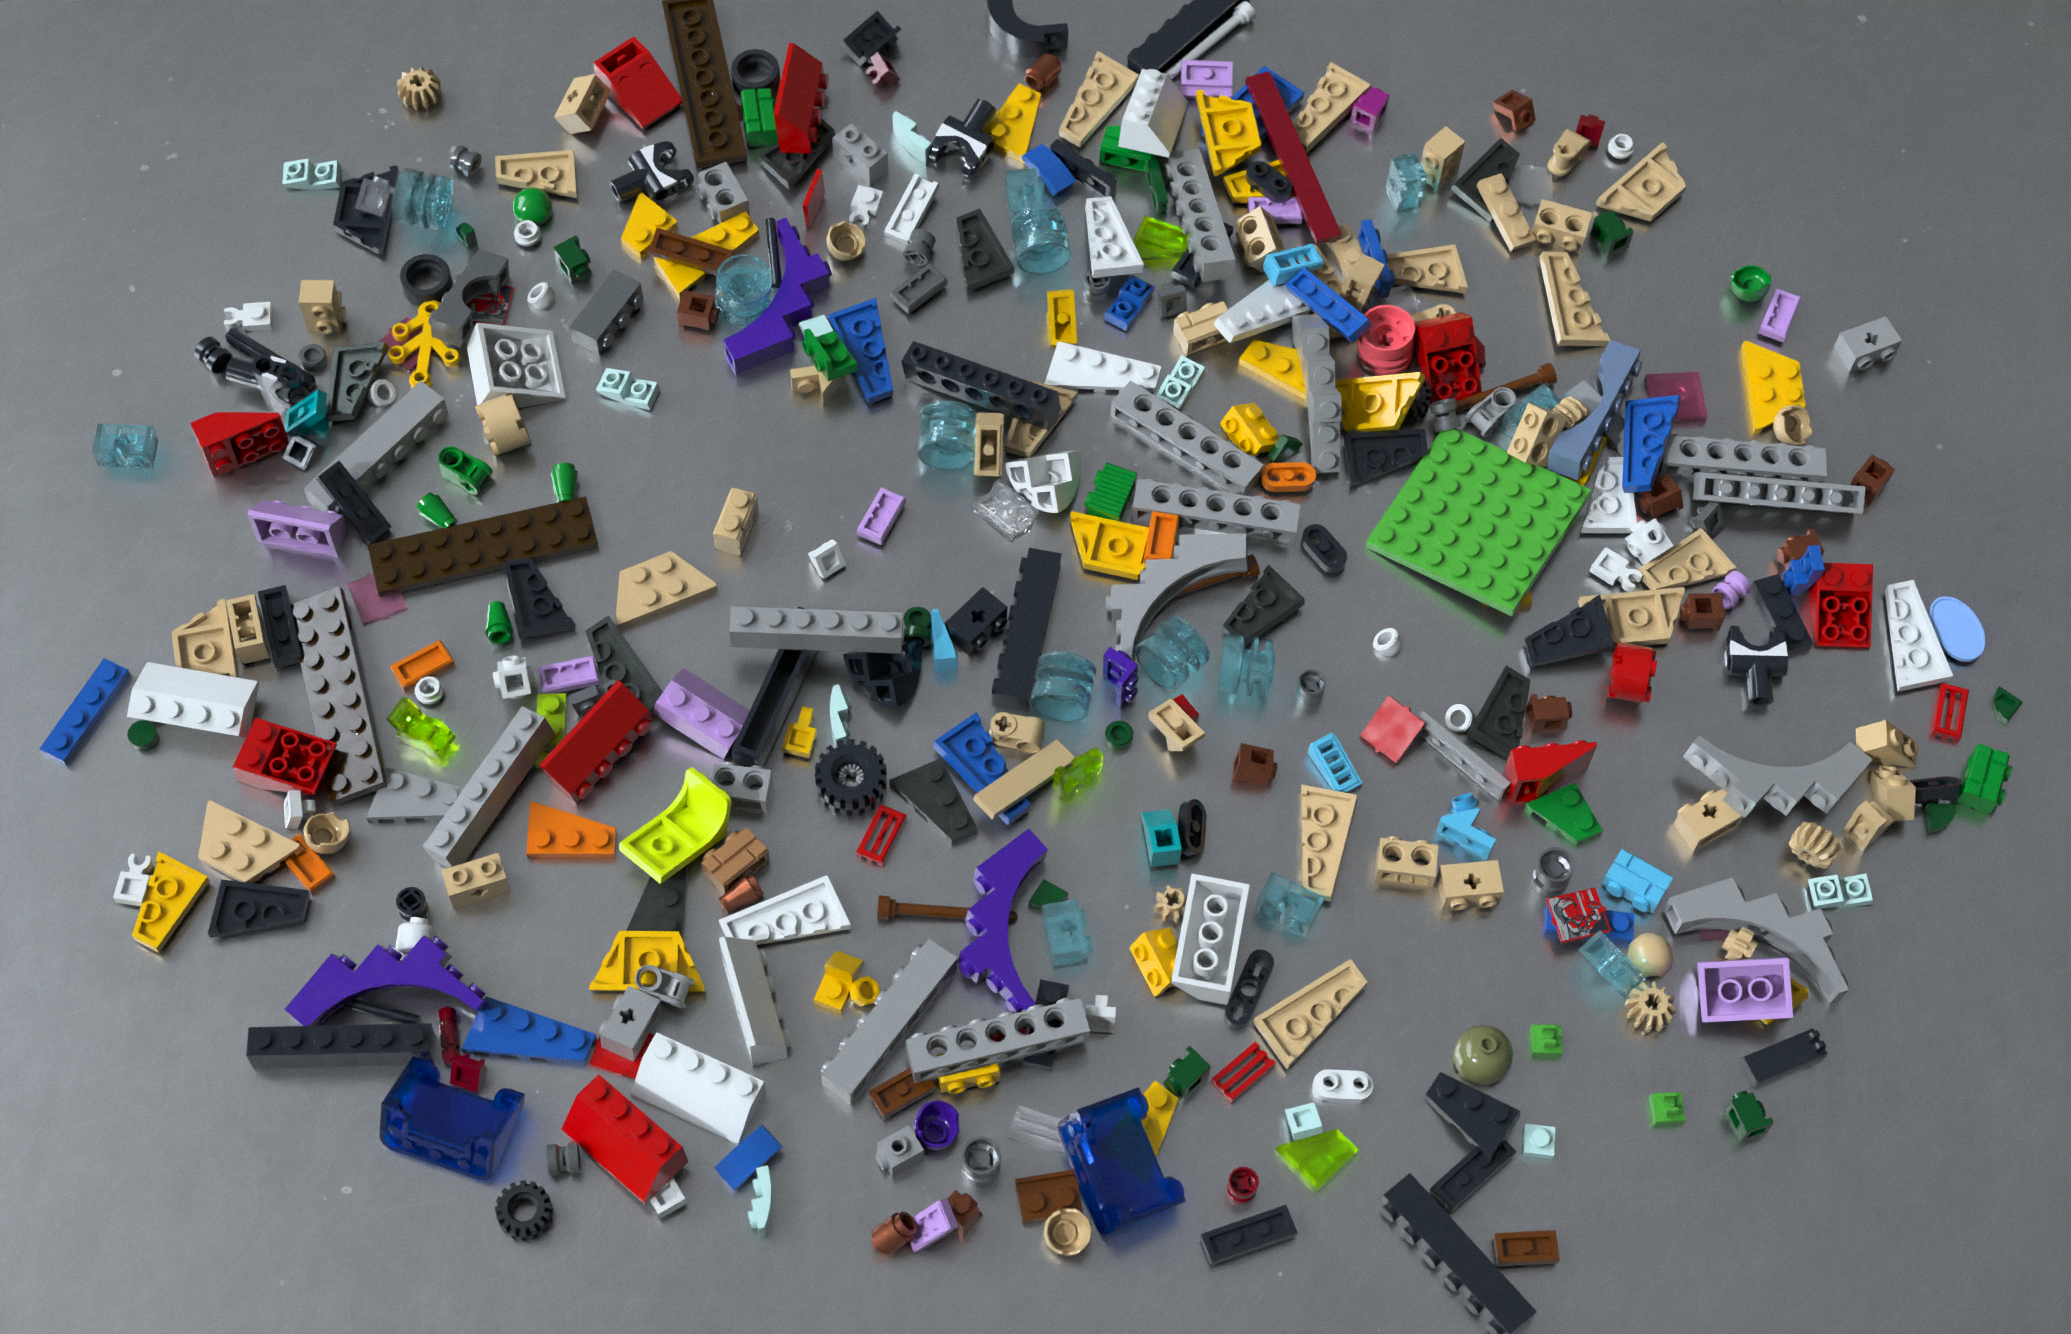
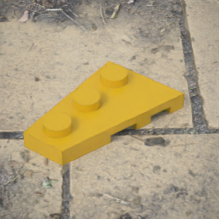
[132,851,210,953]

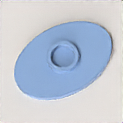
[1928,596,1985,662]

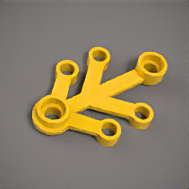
[388,301,459,389]

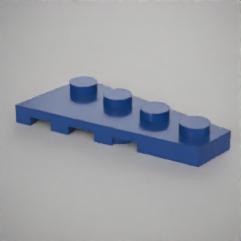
[827,298,893,404]
[1622,395,1681,493]
[933,712,1031,825]
[461,996,597,1065]

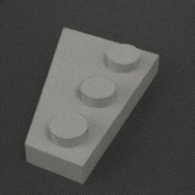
[366,767,464,822]

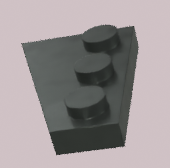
[956,208,1015,292]
[326,342,389,422]
[889,758,978,845]

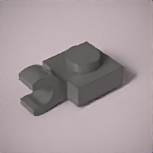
[568,680,616,716]

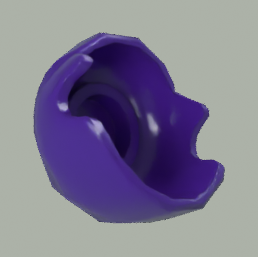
[914,1100,960,1151]

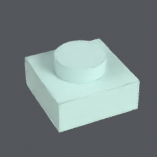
[1285,1102,1323,1141]
[1522,1124,1555,1160]

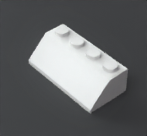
[1118,69,1188,157]
[127,662,259,737]
[1171,874,1250,1005]
[719,937,791,1067]
[631,1033,766,1145]

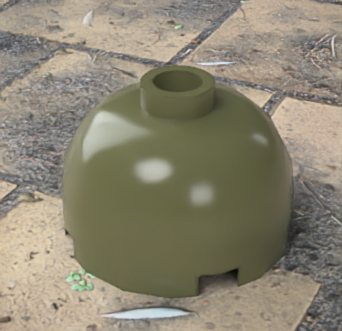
[1452,1025,1513,1087]

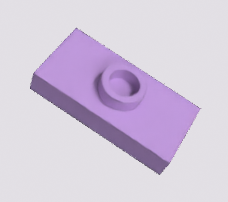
[1248,197,1302,224]
[1758,288,1802,342]
[856,487,906,545]
[538,656,600,694]
[910,1199,958,1252]

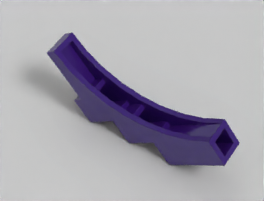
[723,217,832,374]
[957,829,1048,1013]
[284,935,489,1026]

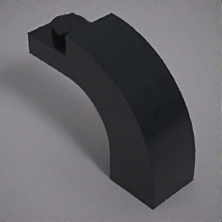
[986,0,1069,58]

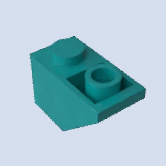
[1141,809,1182,867]

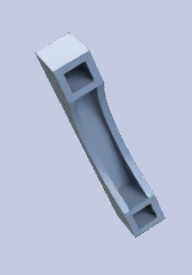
[1547,340,1643,480]

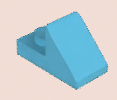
[1436,808,1496,860]

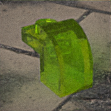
[386,697,457,759]

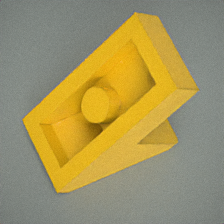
[1046,289,1077,346]
[814,950,864,1014]

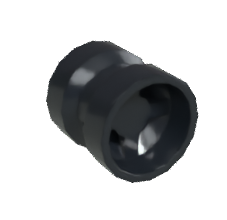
[194,336,233,374]
[396,887,430,923]

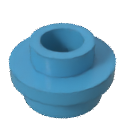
[1451,793,1480,814]

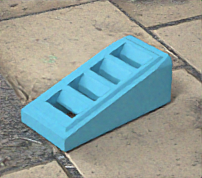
[1263,244,1325,286]
[931,609,958,672]
[1308,732,1363,793]

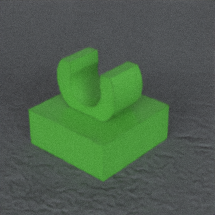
[1530,1024,1563,1057]
[1649,1092,1686,1126]

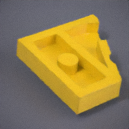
[621,192,678,258]

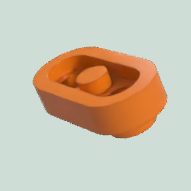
[1261,462,1316,492]

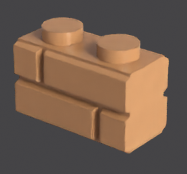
[701,827,770,895]

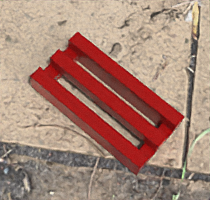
[1931,683,1969,742]
[856,804,907,867]
[1211,1041,1276,1103]

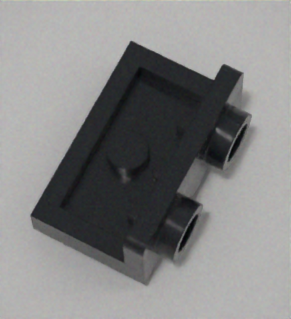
[840,10,901,66]

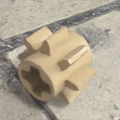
[1154,885,1187,923]
[1721,926,1758,960]

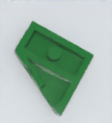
[1525,783,1603,846]

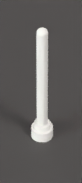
[1164,1,1256,80]

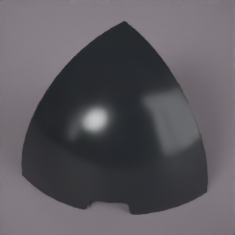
[843,639,922,708]

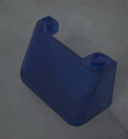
[379,1056,525,1181]
[1058,1087,1186,1235]

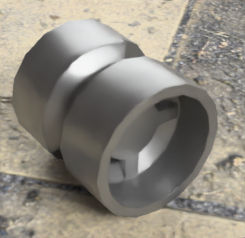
[1531,847,1575,898]
[961,1136,1001,1188]

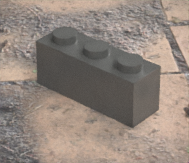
[570,269,644,355]

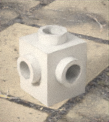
[1625,518,1674,565]
[493,655,536,699]

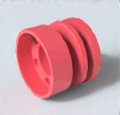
[1357,305,1415,376]

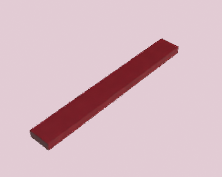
[1245,71,1342,245]

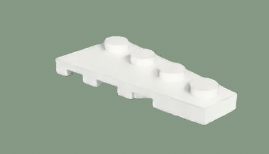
[1085,196,1144,278]
[1214,280,1310,343]
[1045,341,1162,394]
[1885,580,1953,692]
[719,875,851,945]

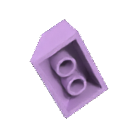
[247,500,348,557]
[652,668,750,760]
[1697,957,1793,1022]

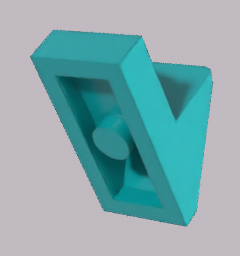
[285,390,329,436]

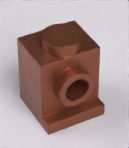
[677,290,720,330]
[1850,454,1895,504]
[1638,473,1684,518]
[1777,528,1824,569]
[1680,593,1725,631]
[1527,694,1572,732]
[1232,743,1277,786]
[948,1190,983,1238]

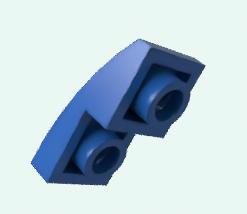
[1021,144,1076,196]
[1104,275,1155,331]
[1782,545,1825,597]
[714,1125,783,1190]

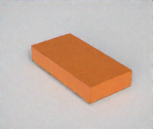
[1143,511,1179,563]
[390,640,455,692]
[283,833,335,895]

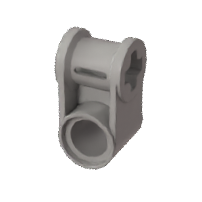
[1465,387,1516,438]
[635,965,695,1009]

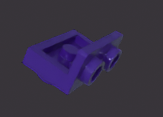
[1103,647,1139,708]

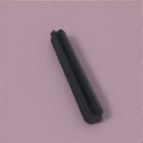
[225,328,316,390]

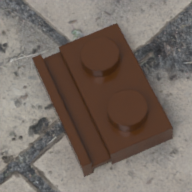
[1015,1169,1083,1225]

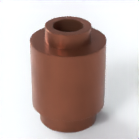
[1025,54,1061,91]
[871,1212,917,1255]

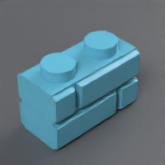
[1602,849,1674,913]

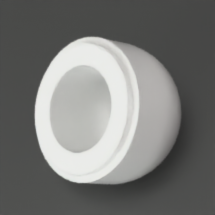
[527,282,555,309]
[367,379,396,407]
[1373,628,1403,657]
[1445,704,1475,733]

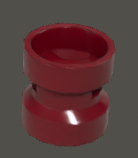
[1226,1167,1259,1205]

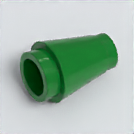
[551,463,578,502]
[416,492,458,528]
[485,601,514,644]

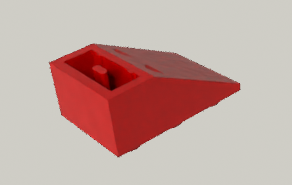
[593,36,683,129]
[1414,312,1482,404]
[190,412,289,477]
[1809,563,1873,647]
[233,717,337,795]
[1503,740,1597,805]

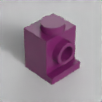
[1350,86,1390,132]

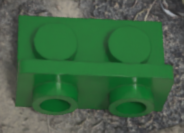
[802,328,858,381]

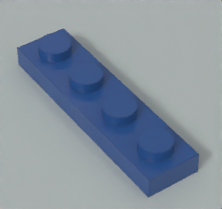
[1285,267,1372,343]
[39,658,130,765]

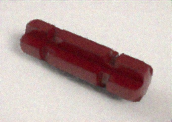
[438,1006,460,1065]

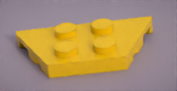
[1196,90,1261,176]
[1741,341,1806,434]
[1335,372,1425,433]
[1070,511,1149,580]
[589,931,705,992]

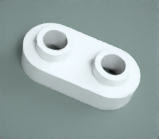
[1312,1069,1373,1103]

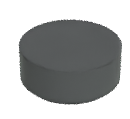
[299,344,327,372]

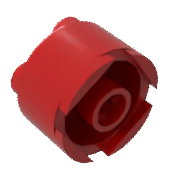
[1608,642,1657,703]

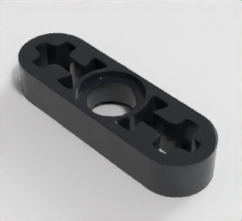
[1224,949,1274,1030]

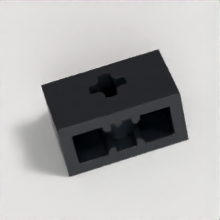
[945,587,1008,656]

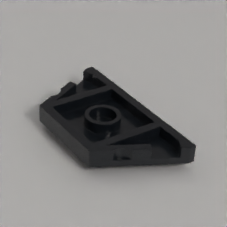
[333,165,399,255]

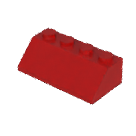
[773,43,829,153]
[539,680,654,804]
[561,1074,689,1204]

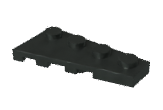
[585,615,663,715]

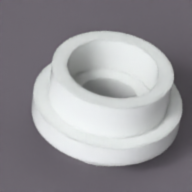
[1608,134,1634,159]
[514,220,541,246]
[415,676,444,704]

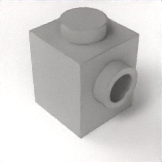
[875,1125,924,1177]

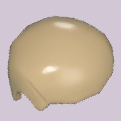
[826,221,867,261]
[1773,405,1813,446]
[303,812,351,855]
[1627,933,1674,978]
[1043,1209,1093,1256]

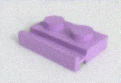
[1181,60,1233,99]

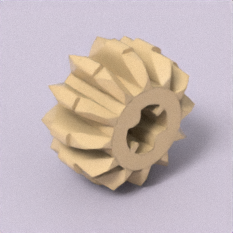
[397,66,442,111]
[1553,396,1590,432]
[1788,822,1841,869]
[1625,981,1677,1033]

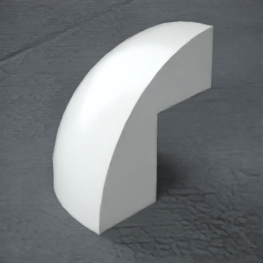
[1005,450,1081,513]

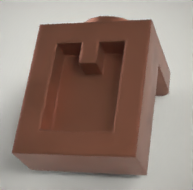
[1493,90,1536,132]

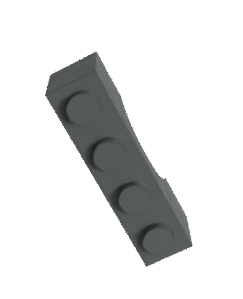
[429,249,509,347]

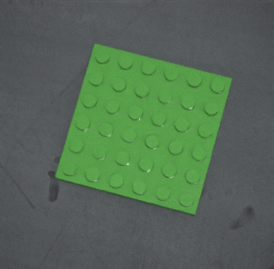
[1366,428,1591,616]

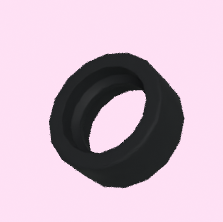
[731,49,780,95]
[400,254,453,306]

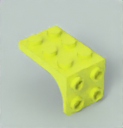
[619,767,732,884]

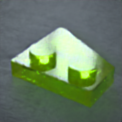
[1133,215,1188,260]
[1053,747,1104,801]
[1274,1129,1359,1193]

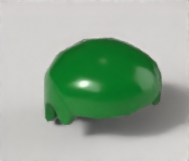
[513,187,552,226]
[1730,265,1771,302]

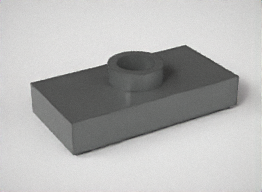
[891,263,948,314]

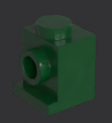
[1590,210,1634,256]
[553,236,592,284]
[1163,1045,1211,1100]
[1725,1091,1774,1142]

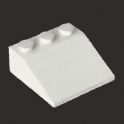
[466,323,566,408]

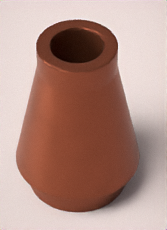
[719,874,764,913]

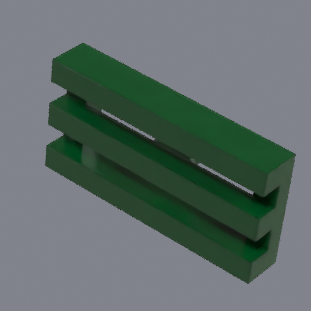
[1146,159,1168,218]

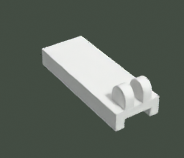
[884,174,939,245]

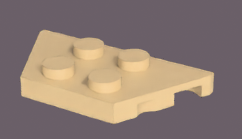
[1596,142,1686,222]
[615,551,717,630]
[1578,587,1685,648]
[171,598,237,678]
[198,800,303,883]

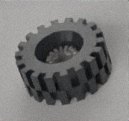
[814,739,887,816]

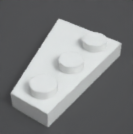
[1581,457,1637,533]

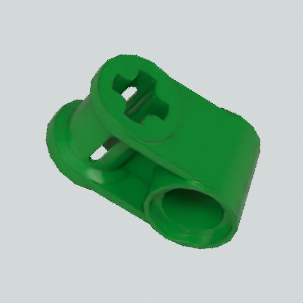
[438,446,493,495]

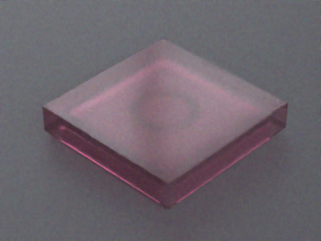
[1644,372,1708,424]

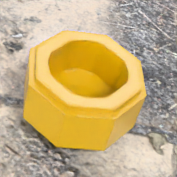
[849,976,880,1007]

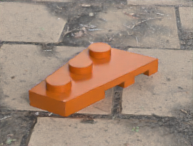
[526,801,617,859]

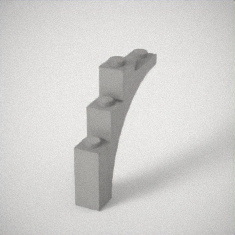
[1292,314,1341,473]
[1106,533,1248,662]
[1683,736,1873,818]
[1663,877,1849,1004]

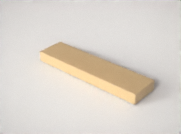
[973,739,1076,820]

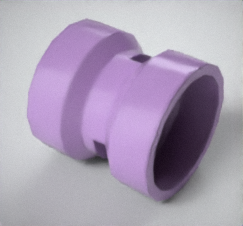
[1712,571,1751,609]

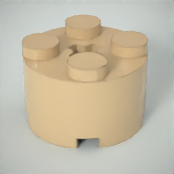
[475,393,531,456]

